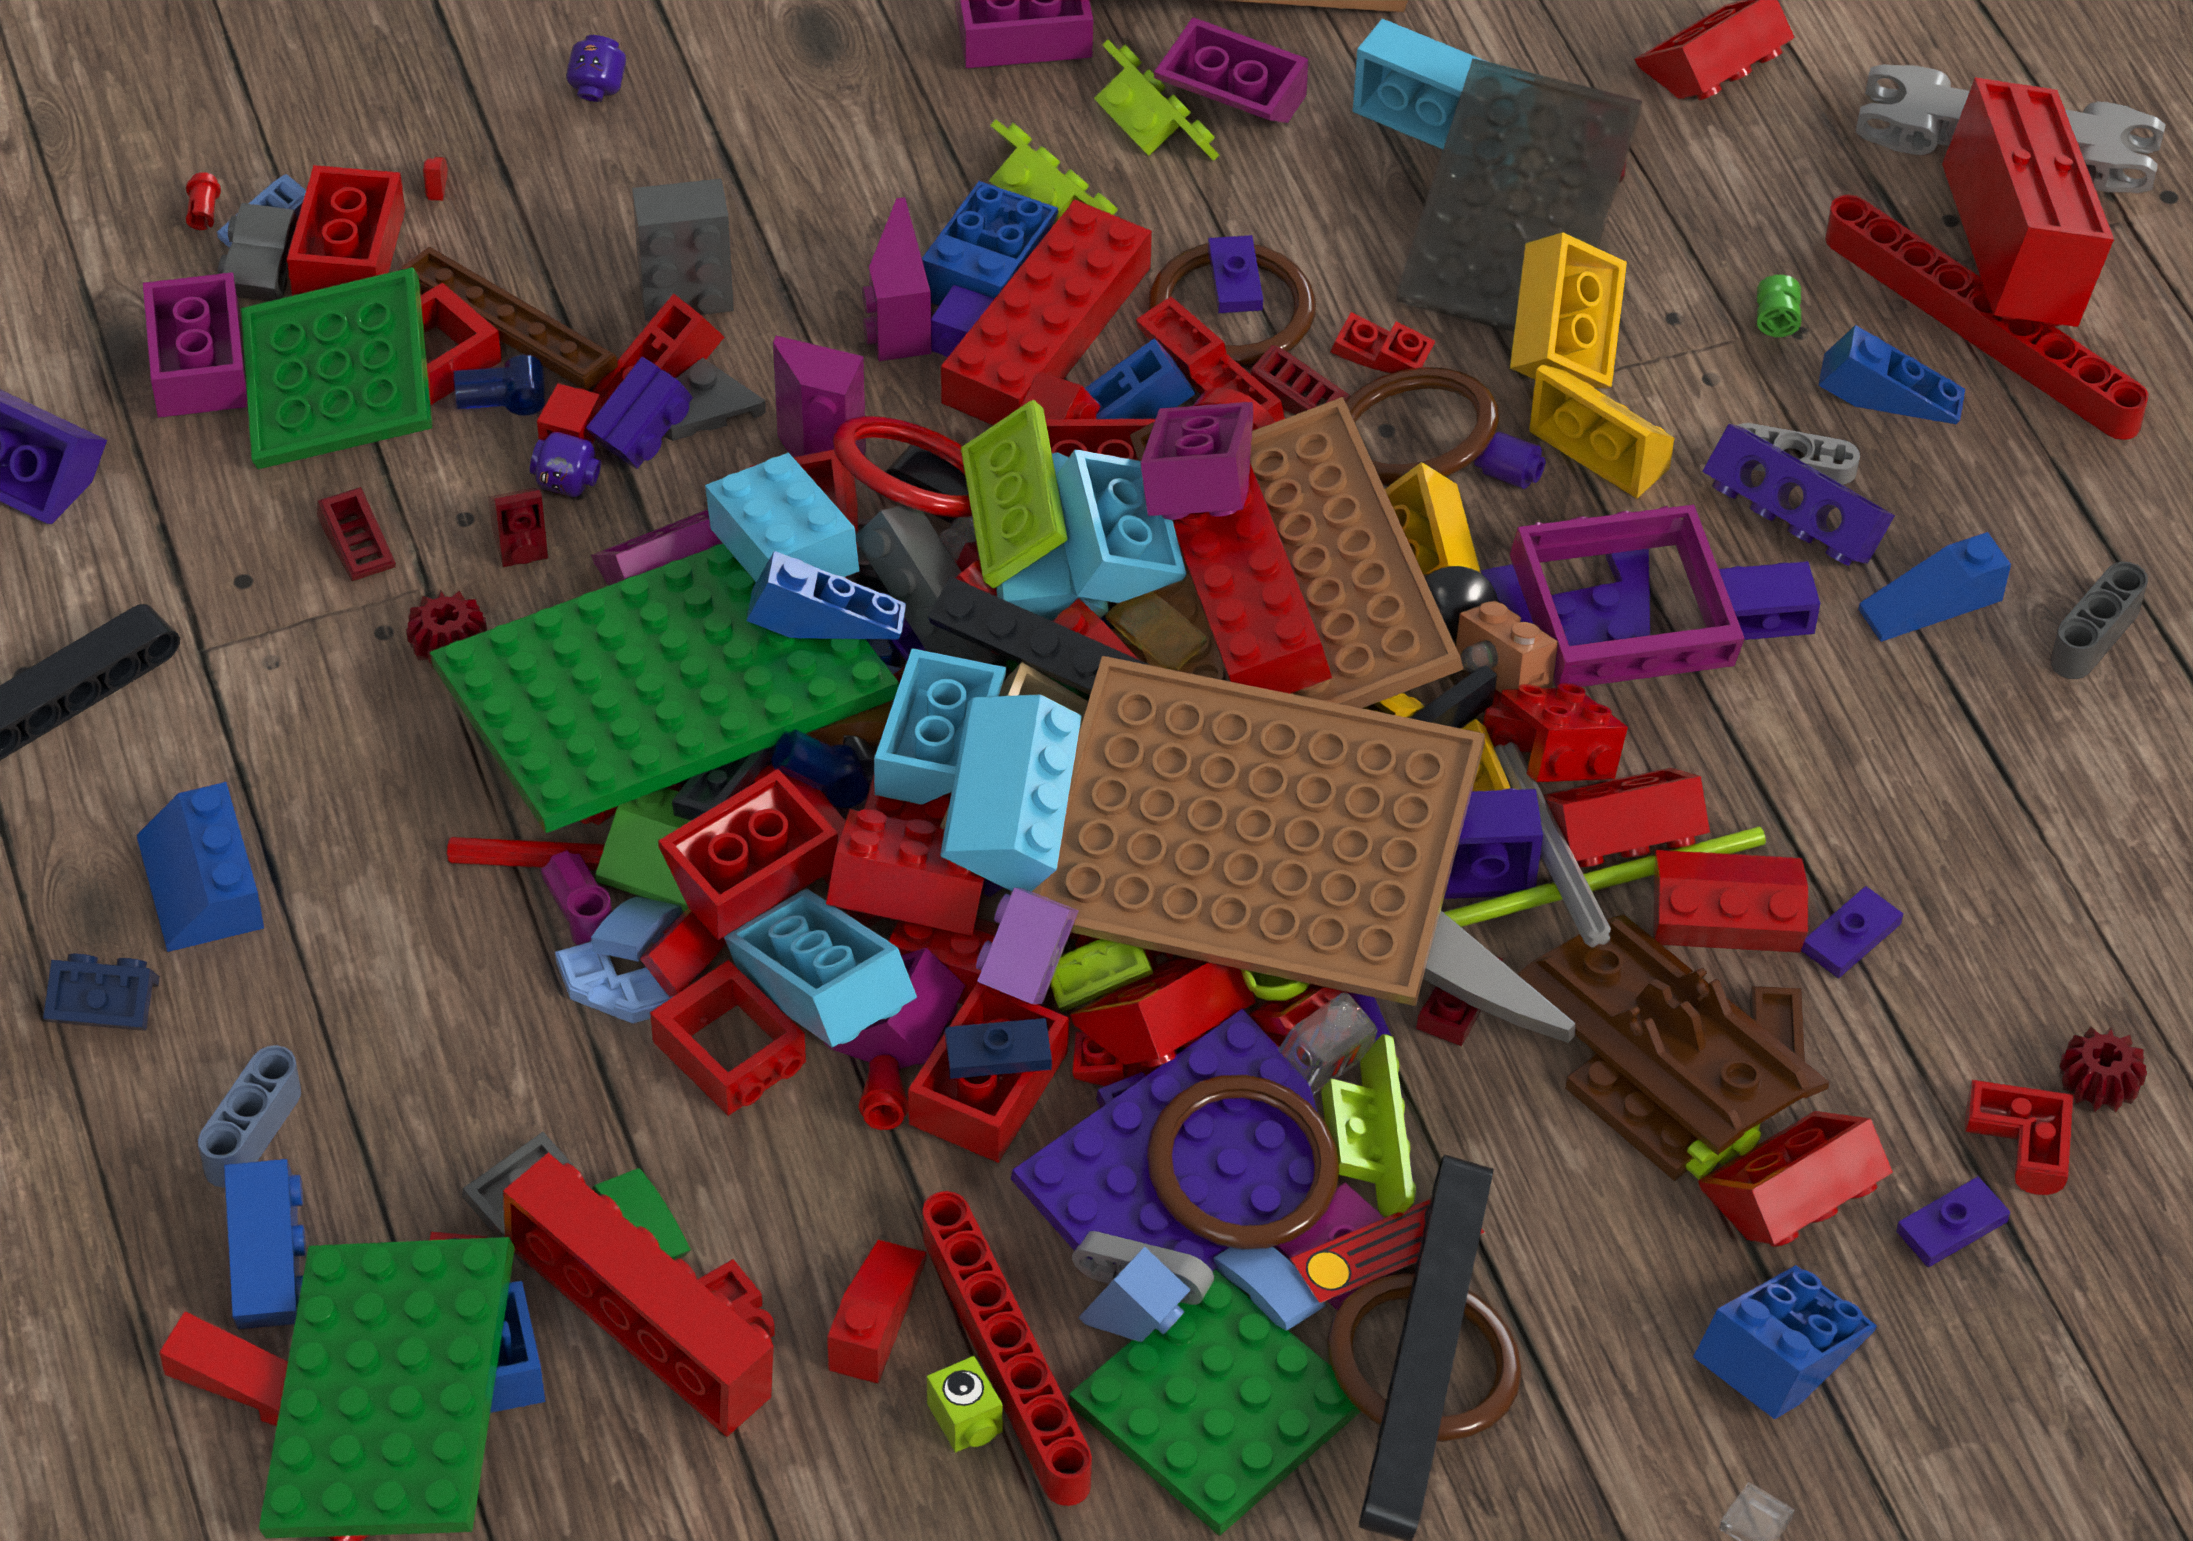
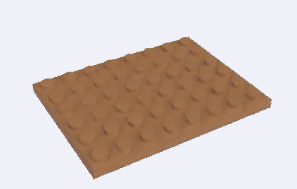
[1123,397,1464,708]
[1032,656,1485,1006]

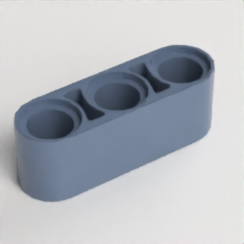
[198,1045,301,1188]

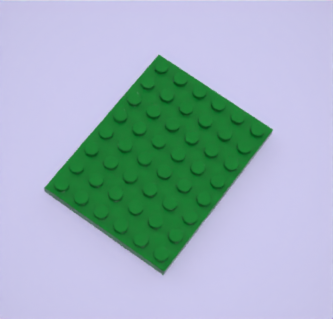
[430,544,899,833]

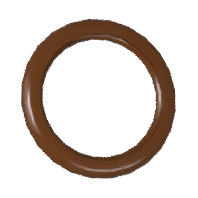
[1148,243,1316,367]
[1345,367,1499,486]
[1147,1075,1340,1250]
[1327,1274,1522,1442]

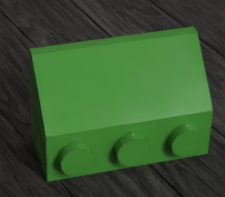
[595,788,690,911]

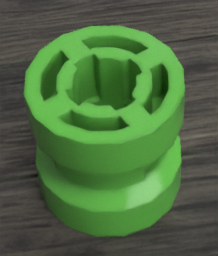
[1757,275,1801,337]

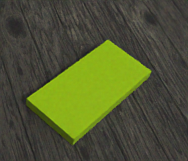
[961,400,1068,589]

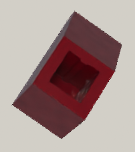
[488,488,548,567]

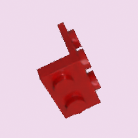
[1500,683,1628,782]

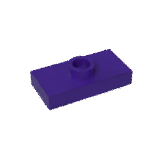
[1208,235,1263,313]
[1801,886,1904,979]
[1896,1176,2011,1268]

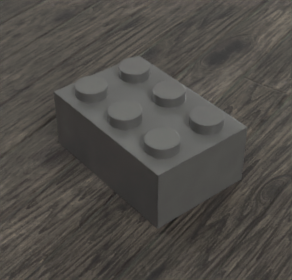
[632,178,734,321]

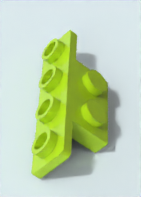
[1094,39,1219,161]
[989,119,1118,227]
[1321,1034,1416,1218]

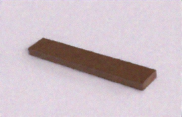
[398,246,618,390]

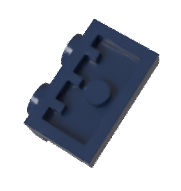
[43,953,160,1031]

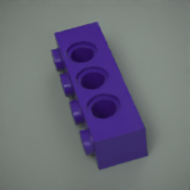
[1702,424,1895,566]

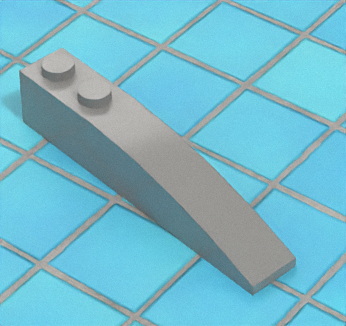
[1423,911,1575,1043]

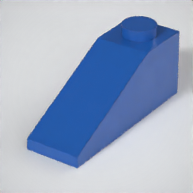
[1085,338,1195,419]
[1858,532,2011,642]

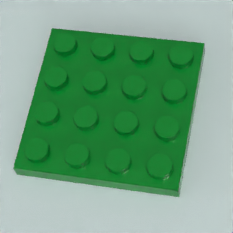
[241,267,433,469]
[1068,1270,1361,1536]

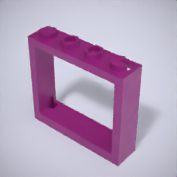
[1509,504,1745,688]

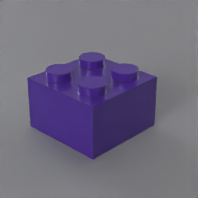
[1444,788,1543,899]

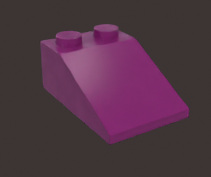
[862,197,931,361]
[1140,402,1253,520]

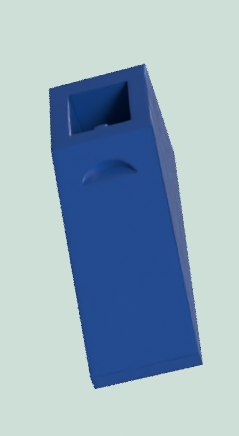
[1818,325,1965,424]
[746,551,906,639]

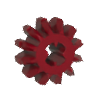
[406,589,487,669]
[2059,1026,2147,1113]

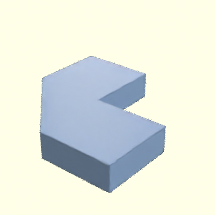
[555,941,675,1023]

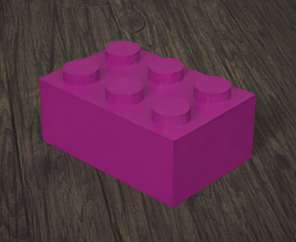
[955,0,1093,68]
[143,272,248,418]

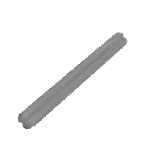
[1495,742,1611,947]

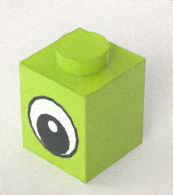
[927,1356,1003,1453]

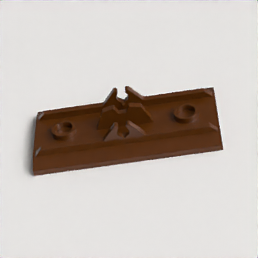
[1517,914,1829,1155]

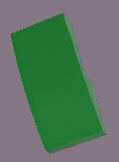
[592,1168,691,1260]

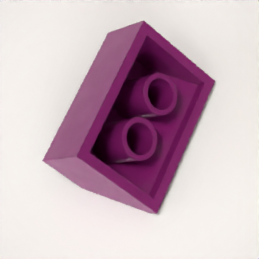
[1154,17,1308,123]
[773,335,866,457]
[591,509,723,586]

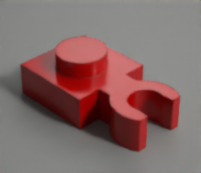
[697,1259,775,1338]

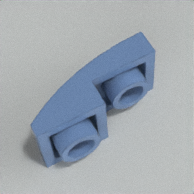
[591,896,682,962]
[1214,1247,1325,1331]

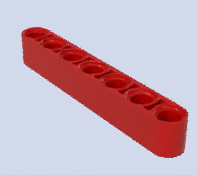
[922,1191,1092,1506]

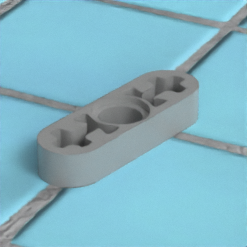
[1737,423,1860,485]
[1072,1231,1214,1305]

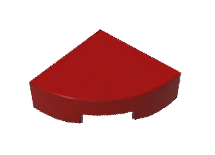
[423,157,448,201]

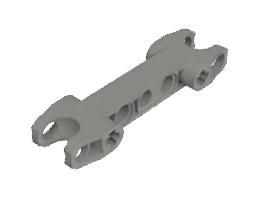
[1856,64,2165,193]

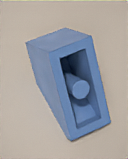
[1078,1247,1190,1342]

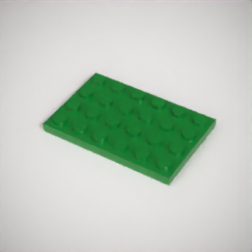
[259,1237,515,1539]

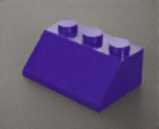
[0,389,107,524]

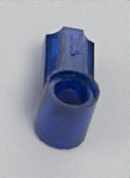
[454,355,545,416]
[771,729,869,808]

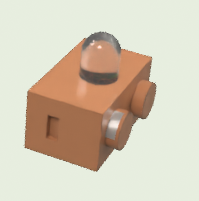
[1456,601,1558,693]

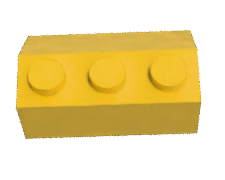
[1510,232,1627,389]
[1529,364,1675,499]
[1385,462,1481,575]

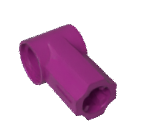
[541,851,612,945]

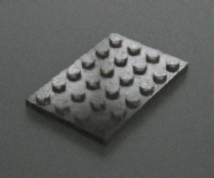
[1396,58,1642,332]

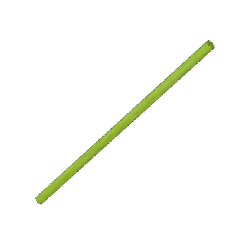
[1443,827,1766,927]

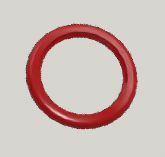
[833,416,972,518]

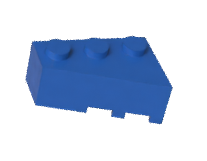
[224,1159,306,1330]

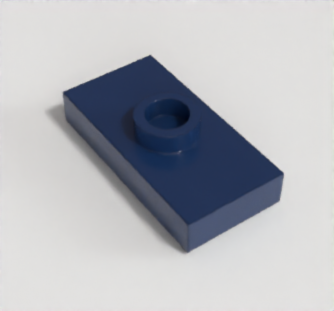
[945,1018,1052,1079]

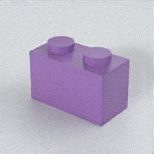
[976,887,1079,1004]

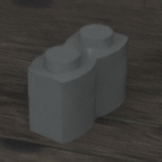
[218,203,298,301]

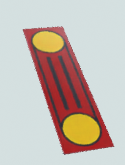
[1290,1199,1485,1303]

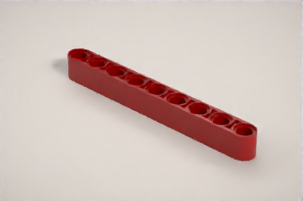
[1825,194,2149,440]

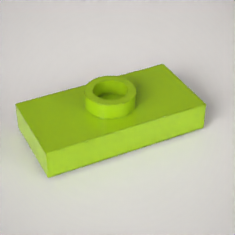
[1050,939,1154,1012]

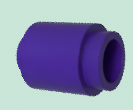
[1474,432,1546,489]

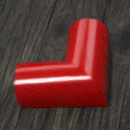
[1965,1080,2073,1195]

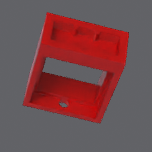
[421,282,502,406]
[650,960,806,1116]

